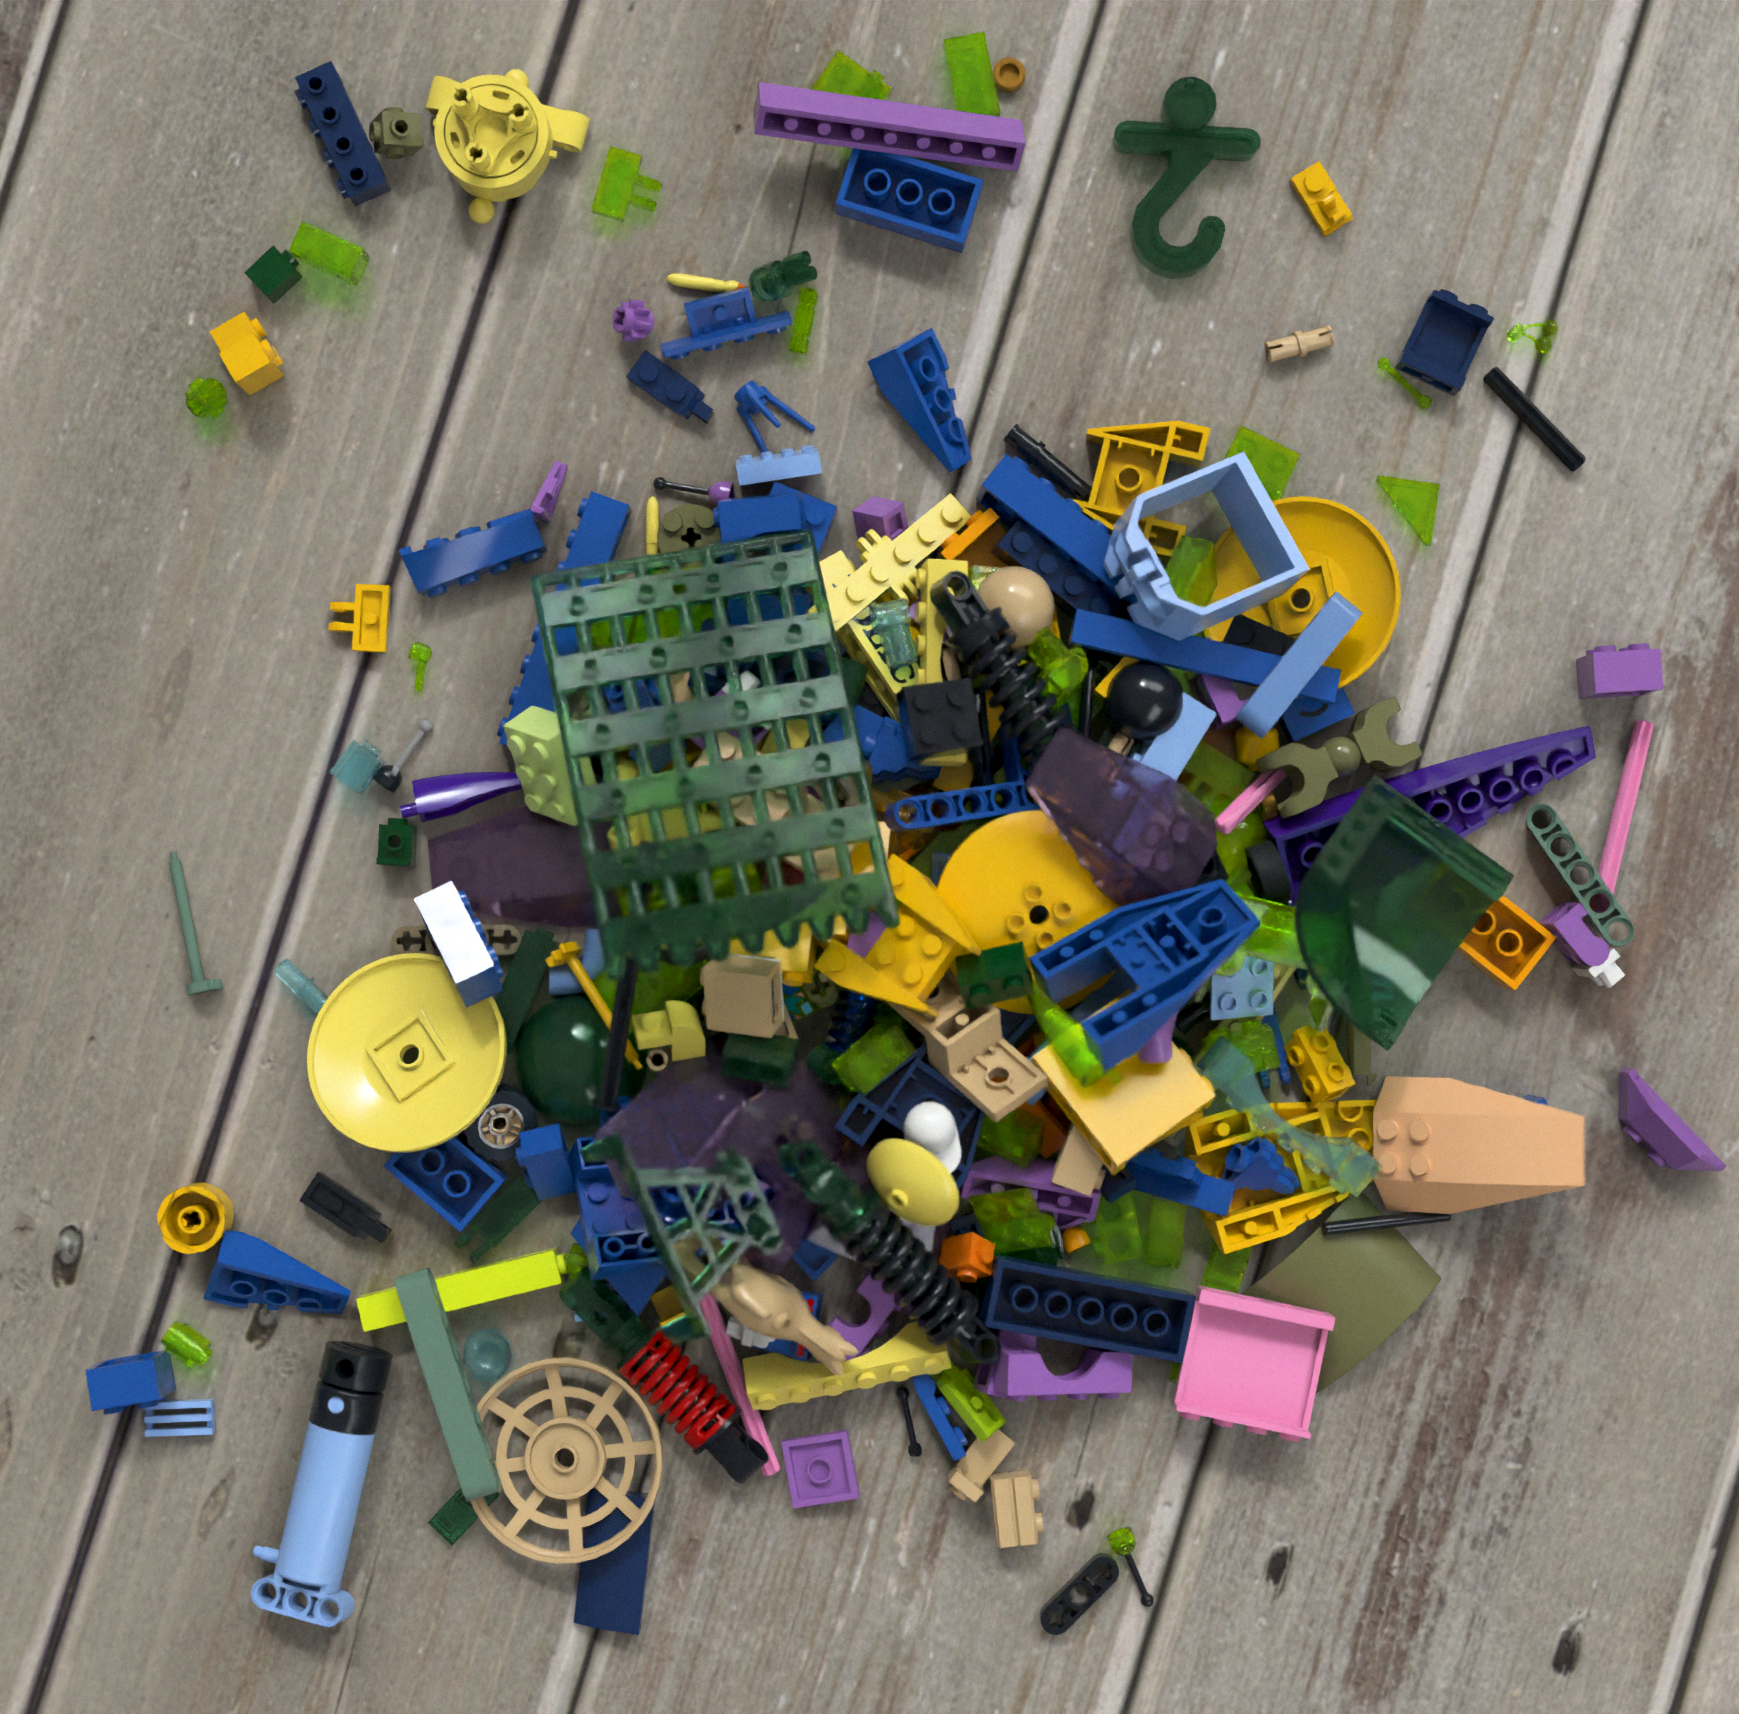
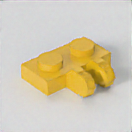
[328,584,391,653]

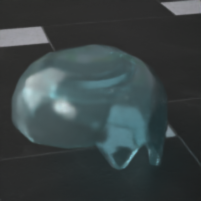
[463,1327,514,1383]

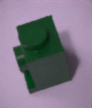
[376,818,417,866]

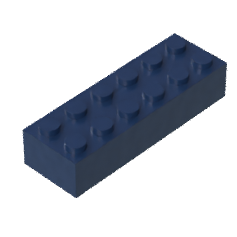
[979,1254,1196,1363]

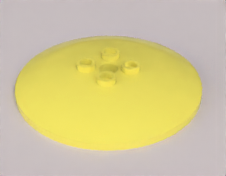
[307,953,507,1153]

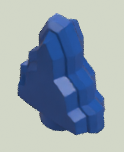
[859,716,942,784]
[1221,1136,1301,1194]

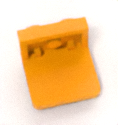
[940,507,1008,589]

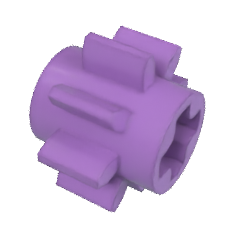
[612,299,654,342]

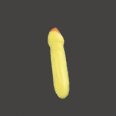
[666,273,745,293]

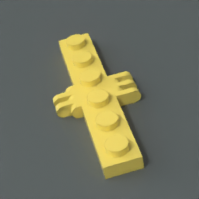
[805,493,971,640]

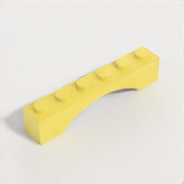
[915,559,968,767]
[742,1321,952,1411]

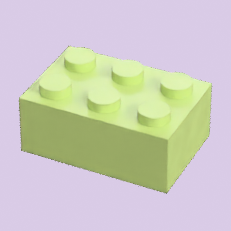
[503,705,603,826]

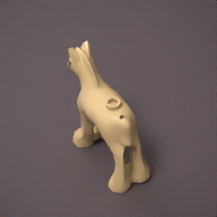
[659,1211,858,1376]

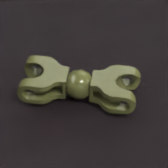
[1256,697,1422,819]

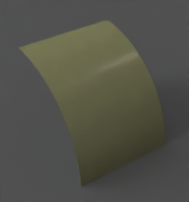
[1241,1188,1442,1394]

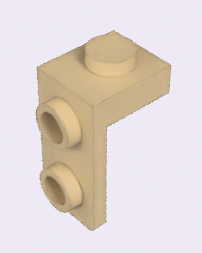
[947,1429,1014,1503]

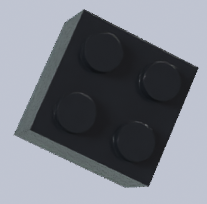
[896,678,983,762]

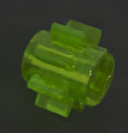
[185,377,228,419]

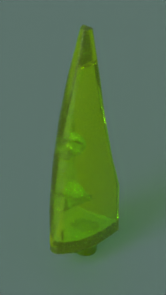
[1026,981,1123,1088]

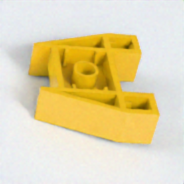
[1072,421,1211,564]
[814,854,982,1017]

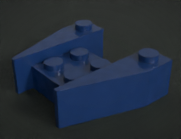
[834,1043,985,1190]

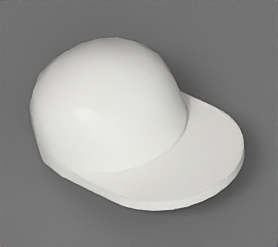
[904,1102,961,1174]

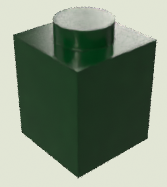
[244,245,302,304]

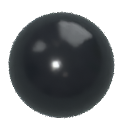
[1103,660,1184,741]

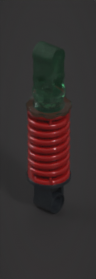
[559,1267,769,1484]

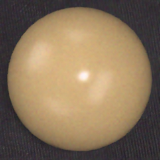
[977,566,1054,648]

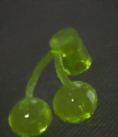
[1507,319,1558,354]

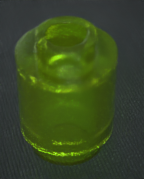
[160,1321,213,1369]

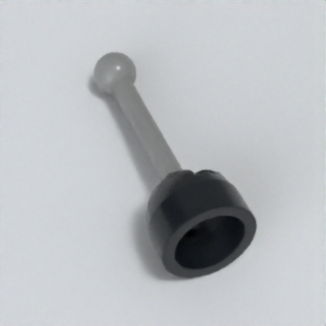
[372,720,432,794]

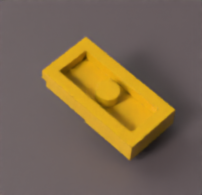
[1289,161,1353,237]

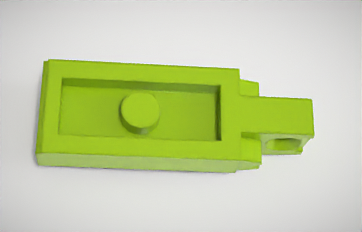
[931,1360,1007,1443]

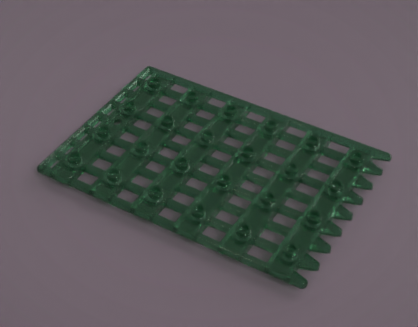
[531,529,900,981]

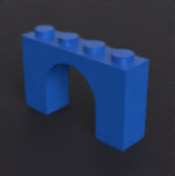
[713,492,815,634]

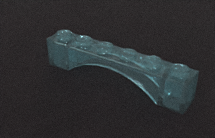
[1195,1035,1383,1198]

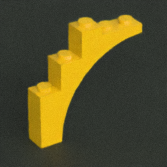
[709,821,895,987]

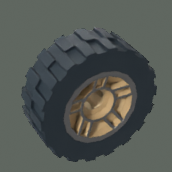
[462,1083,538,1162]

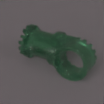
[806,1044,866,1094]

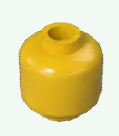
[1235,725,1279,771]

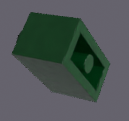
[956,941,1034,1009]

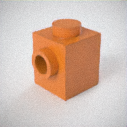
[939,1232,995,1283]

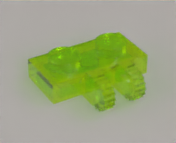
[591,146,662,222]
[1180,740,1254,814]

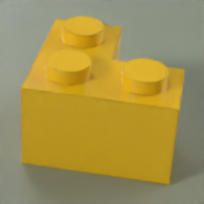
[210,312,285,395]

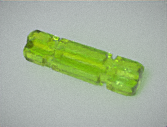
[789,288,818,354]

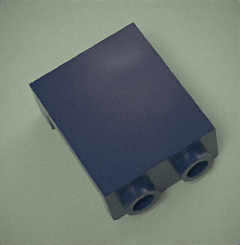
[1394,289,1494,396]

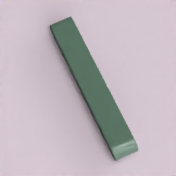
[395,1267,502,1502]

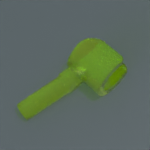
[408,642,432,691]

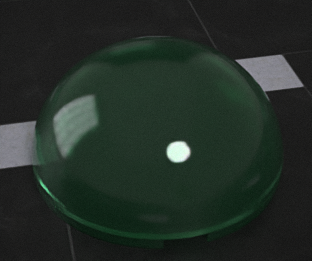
[515,993,648,1127]

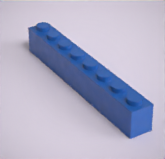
[497,491,632,747]

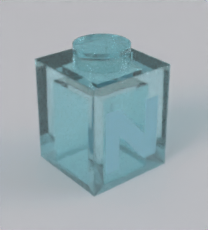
[329,740,386,794]

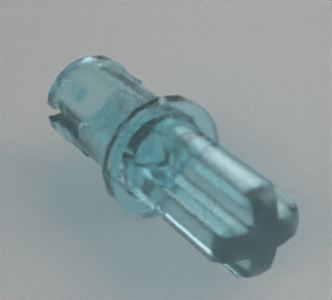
[274,958,328,1015]

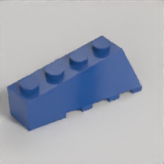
[399,508,548,598]

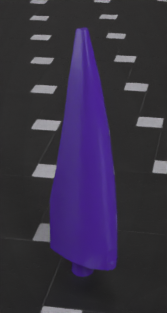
[400,772,523,823]

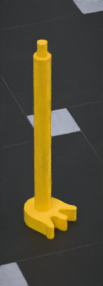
[545,941,643,1070]

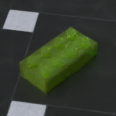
[943,32,1000,117]

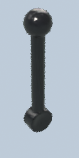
[897,1387,922,1457]

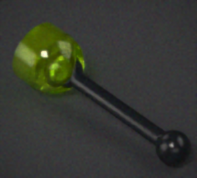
[1106,1527,1154,1607]

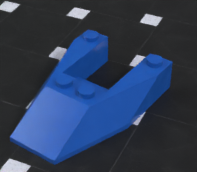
[1029,879,1261,1071]

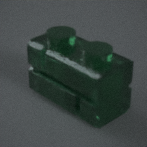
[721,1033,799,1088]

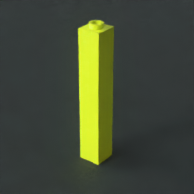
[356,1247,568,1332]

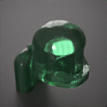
[748,251,817,303]

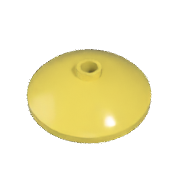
[867,1139,959,1226]

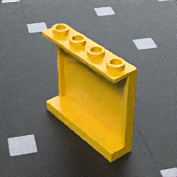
[1031,989,1216,1175]

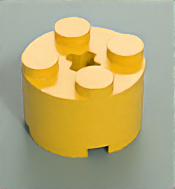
[157,1183,234,1254]

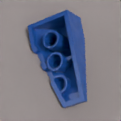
[203,1230,351,1315]

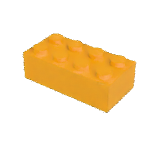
[1401,853,1557,990]

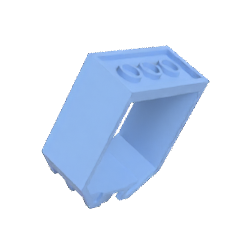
[1103,452,1309,641]

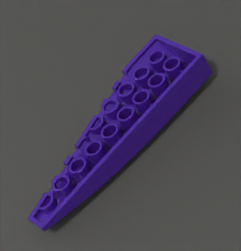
[1262,726,1596,918]

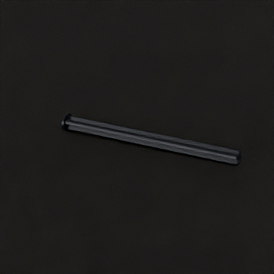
[593,840,658,1112]

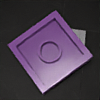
[781,1429,861,1509]

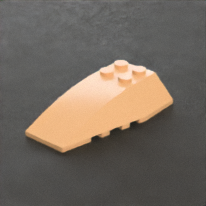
[1373,1076,1585,1214]

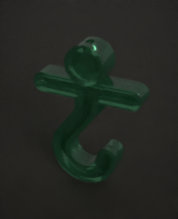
[1112,76,1261,279]

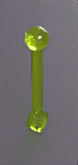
[1377,357,1432,410]

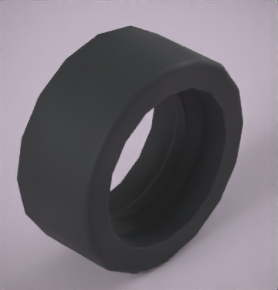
[1244,840,1291,908]

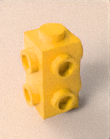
[1284,1024,1356,1106]

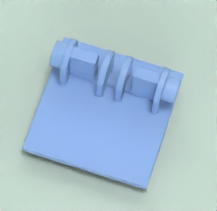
[1209,948,1274,1020]

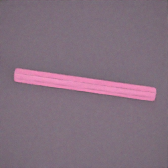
[1590,720,1654,913]
[693,1286,780,1476]

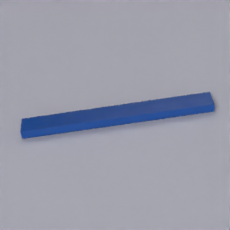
[1069,609,1341,705]

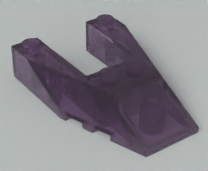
[676,1048,856,1275]

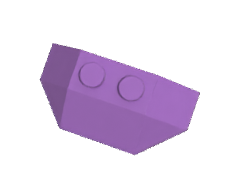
[1618,1067,1727,1171]
[961,1152,1101,1232]

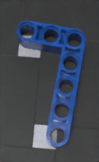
[884,719,1051,832]

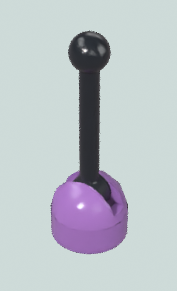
[653,477,734,507]

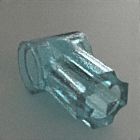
[869,598,918,669]

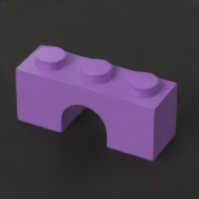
[828,1266,902,1361]

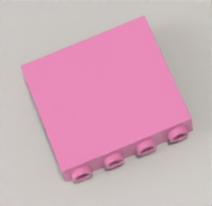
[1172,1285,1335,1442]

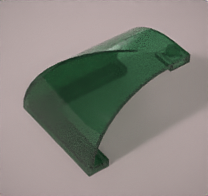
[1295,775,1514,1051]

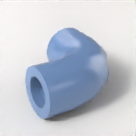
[549,929,618,996]

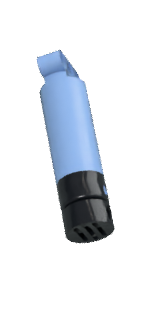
[251,1341,393,1627]

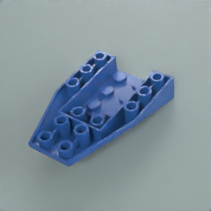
[569,1136,791,1281]

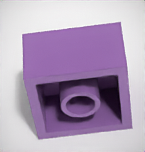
[1576,643,1664,699]

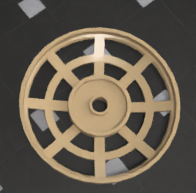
[471,1357,664,1564]

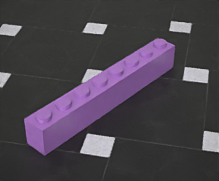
[753,82,1025,171]

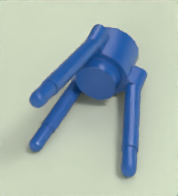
[734,380,815,452]

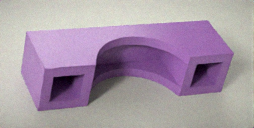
[994,1347,1133,1401]

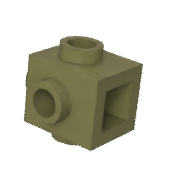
[369,107,423,159]

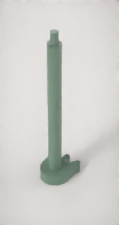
[169,852,224,996]

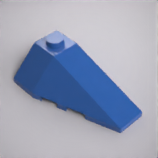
[867,328,972,473]

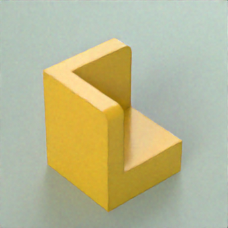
[651,1278,700,1330]

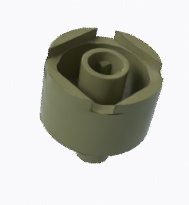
[657,504,721,576]

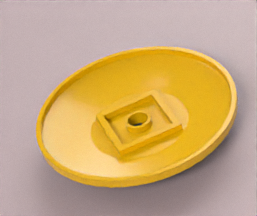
[1199,496,1401,698]
[937,810,1136,1014]

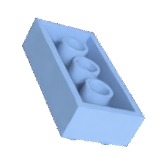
[736,445,822,486]

